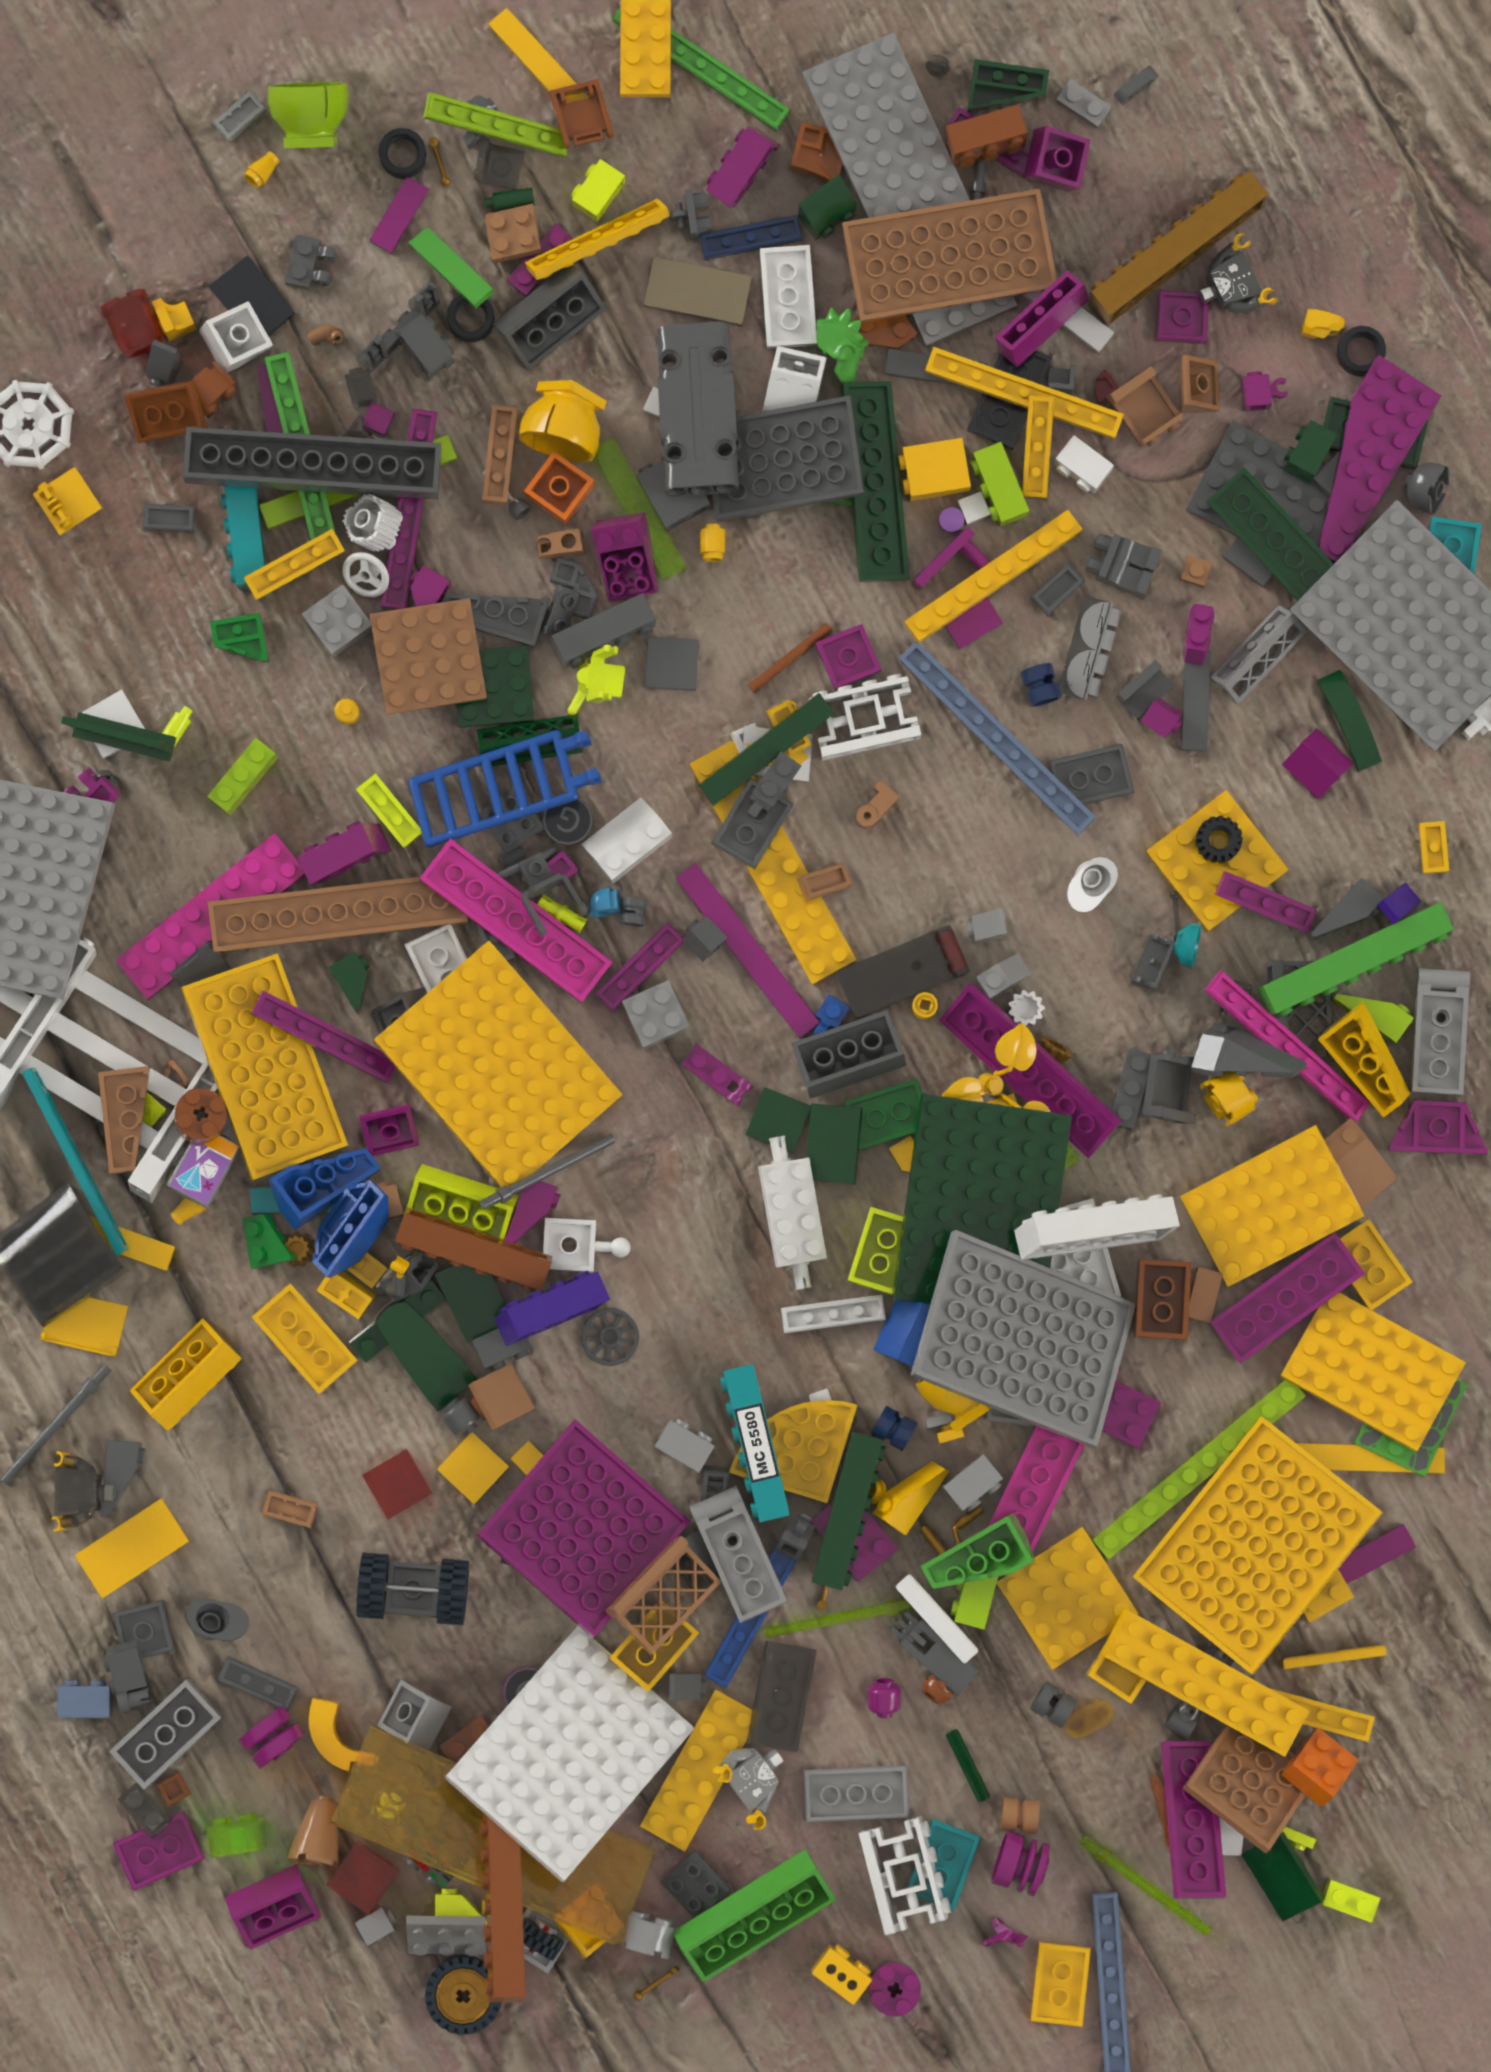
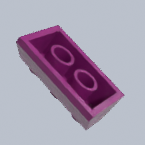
[225,1864,321,1950]

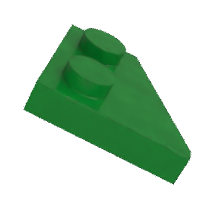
[210,613,269,662]
[242,1213,297,1269]

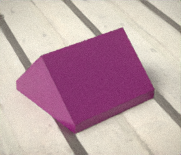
[1282,728,1353,799]
[359,1104,420,1156]

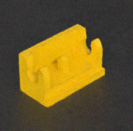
[316,1271,378,1319]

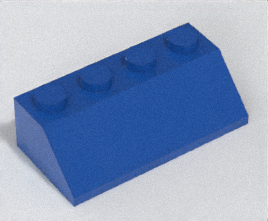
[873,1299,930,1368]

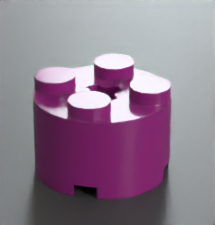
[868,1961,921,2017]

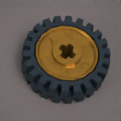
[425,1955,502,2035]

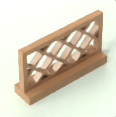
[605,1536,722,1655]

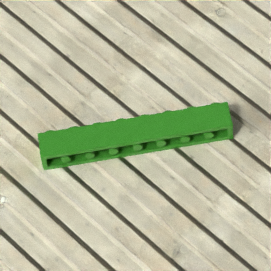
[1257,902,1454,1018]

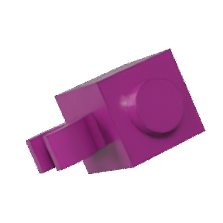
[1241,371,1288,412]

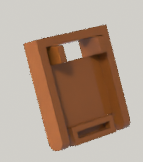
[550,79,614,149]

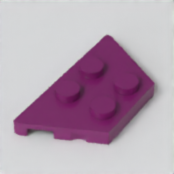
[1388,1100,1488,1155]

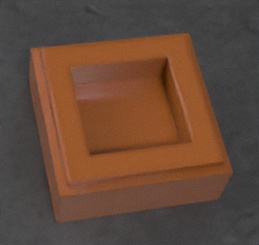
[156,1771,192,1807]

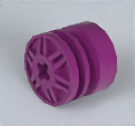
[991,1830,1050,1897]

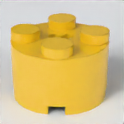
[1200,1071,1258,1127]

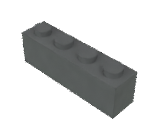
[551,593,656,669]

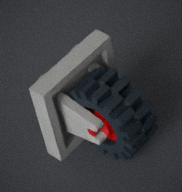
[523,1901,569,1974]

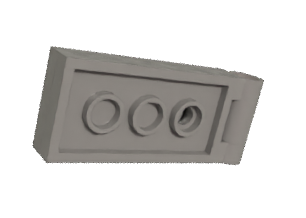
[1410,968,1470,1097]
[690,1485,789,1623]

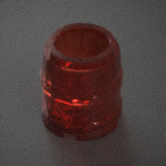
[100,289,164,359]

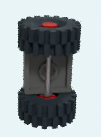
[356,1552,469,1626]

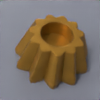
[1040,1036,1074,1065]
[283,1231,315,1267]

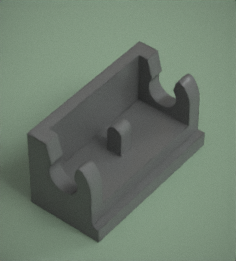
[1131,934,1176,991]

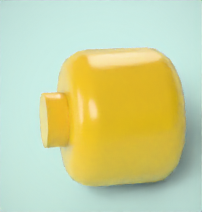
[334,698,360,725]

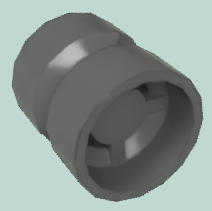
[1030,1681,1078,1728]

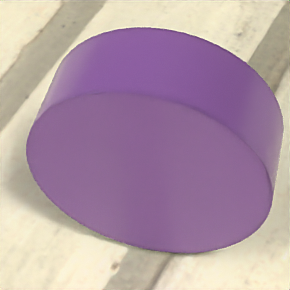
[939,507,964,534]

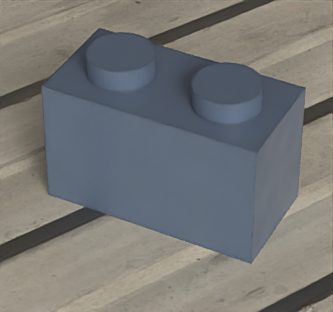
[57,1680,113,1718]

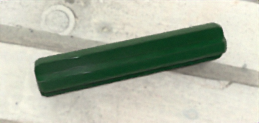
[946,1729,990,1802]

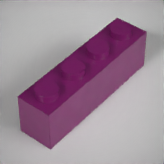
[995,270,1089,367]

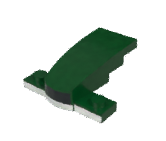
[349,1279,478,1412]

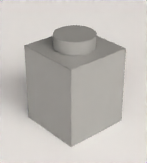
[355,1906,397,1946]

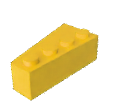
[1318,1001,1410,1118]

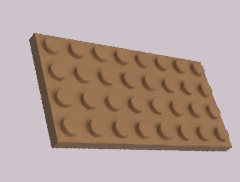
[842,189,1057,323]

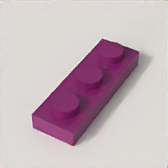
[507,223,574,297]

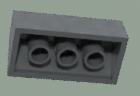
[493,264,606,371]
[791,1010,906,1099]

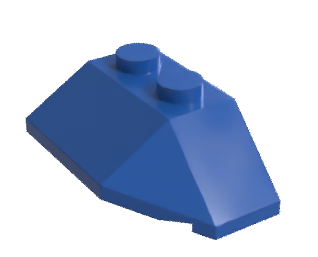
[312,1180,389,1278]

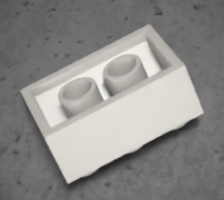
[581,798,672,884]

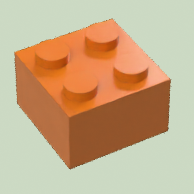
[524,451,595,526]
[1281,1727,1359,1807]

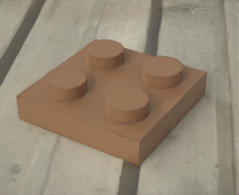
[484,204,542,264]

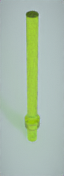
[764,1599,914,1638]
[1080,1835,1212,1936]

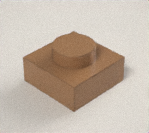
[1180,555,1212,588]

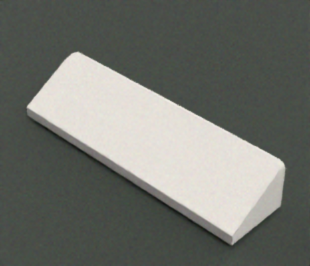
[896,1573,978,1663]

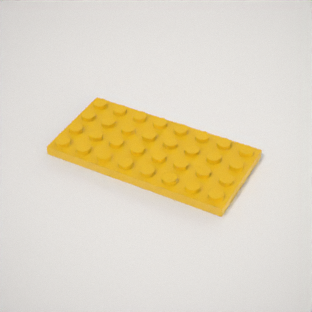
[181,953,348,1180]

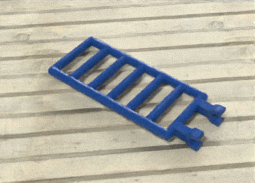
[408,730,602,847]

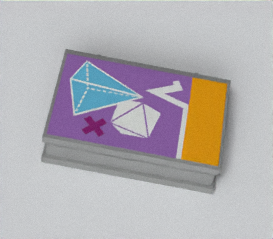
[165,1135,240,1209]

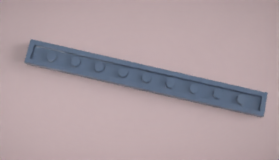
[898,641,1096,836]

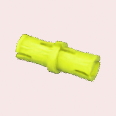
[537,894,588,933]

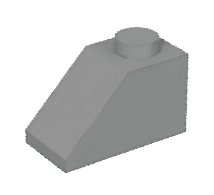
[967,908,1007,944]
[975,953,1032,1000]

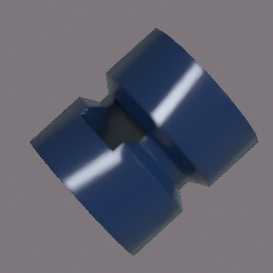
[1020,663,1062,707]
[871,1405,918,1451]

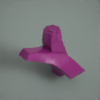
[983,1917,1029,1948]

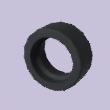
[378,128,427,179]
[447,294,495,342]
[1337,326,1386,376]

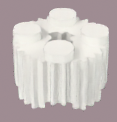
[342,494,403,552]

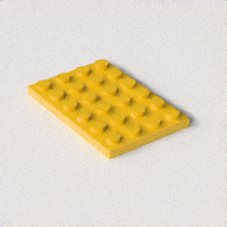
[1180,1125,1365,1287]
[1280,1293,1466,1452]

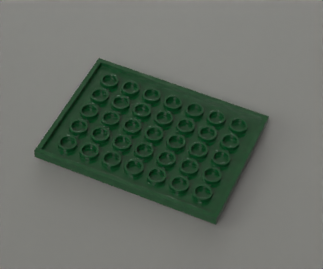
[892,1094,1072,1304]

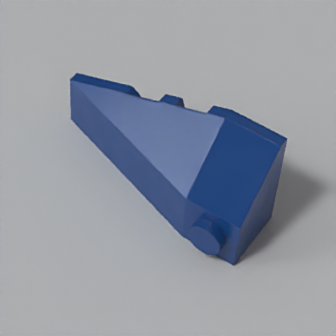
[269,1148,381,1231]

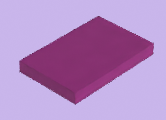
[113,1811,205,1891]

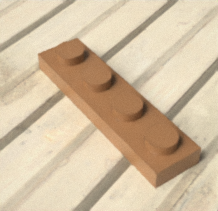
[481,405,517,506]

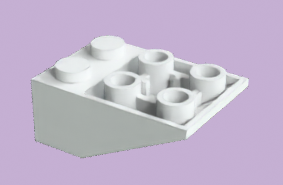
[762,346,827,412]

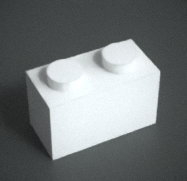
[1054,435,1114,494]

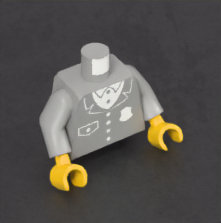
[713,1748,784,1830]

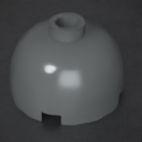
[1404,462,1450,514]

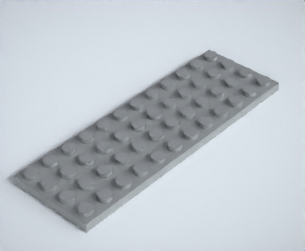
[802,32,1017,347]

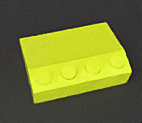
[397,1164,519,1243]

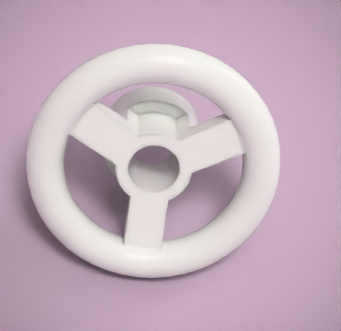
[342,552,389,598]

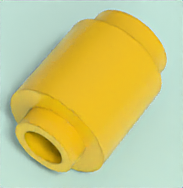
[700,524,725,562]

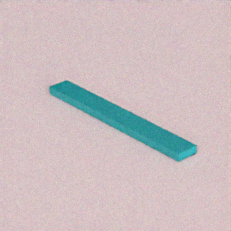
[22,1068,129,1255]

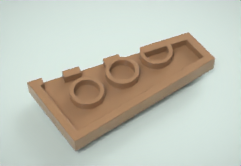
[98,1066,150,1175]

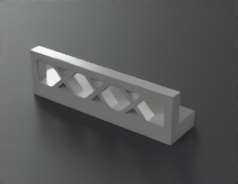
[1210,605,1307,704]

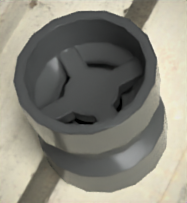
[619,897,648,927]

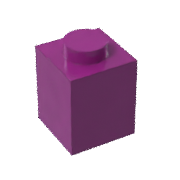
[1140,696,1183,738]

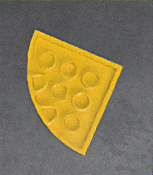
[729,1400,857,1503]

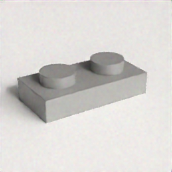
[1056,79,1112,129]

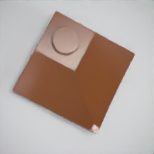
[790,122,843,183]

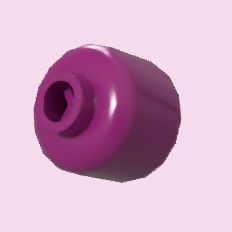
[867,1678,901,1718]

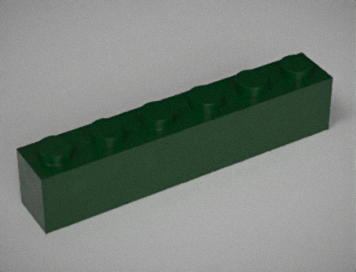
[812,1432,886,1591]

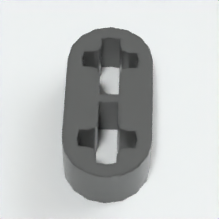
[1114,65,1159,105]

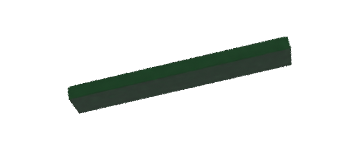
[698,693,835,806]

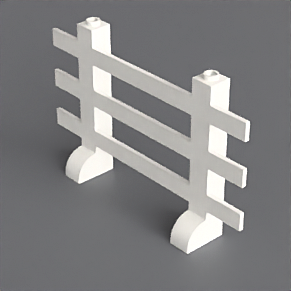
[0,937,238,1204]

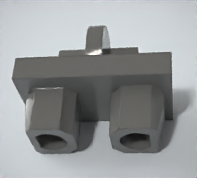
[669,189,711,240]

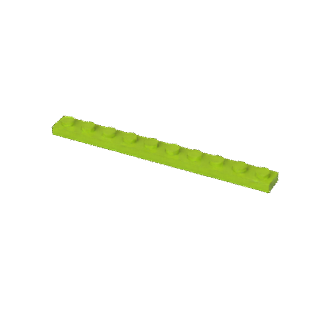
[1092,1380,1306,1560]

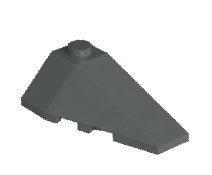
[1191,1023,1307,1077]

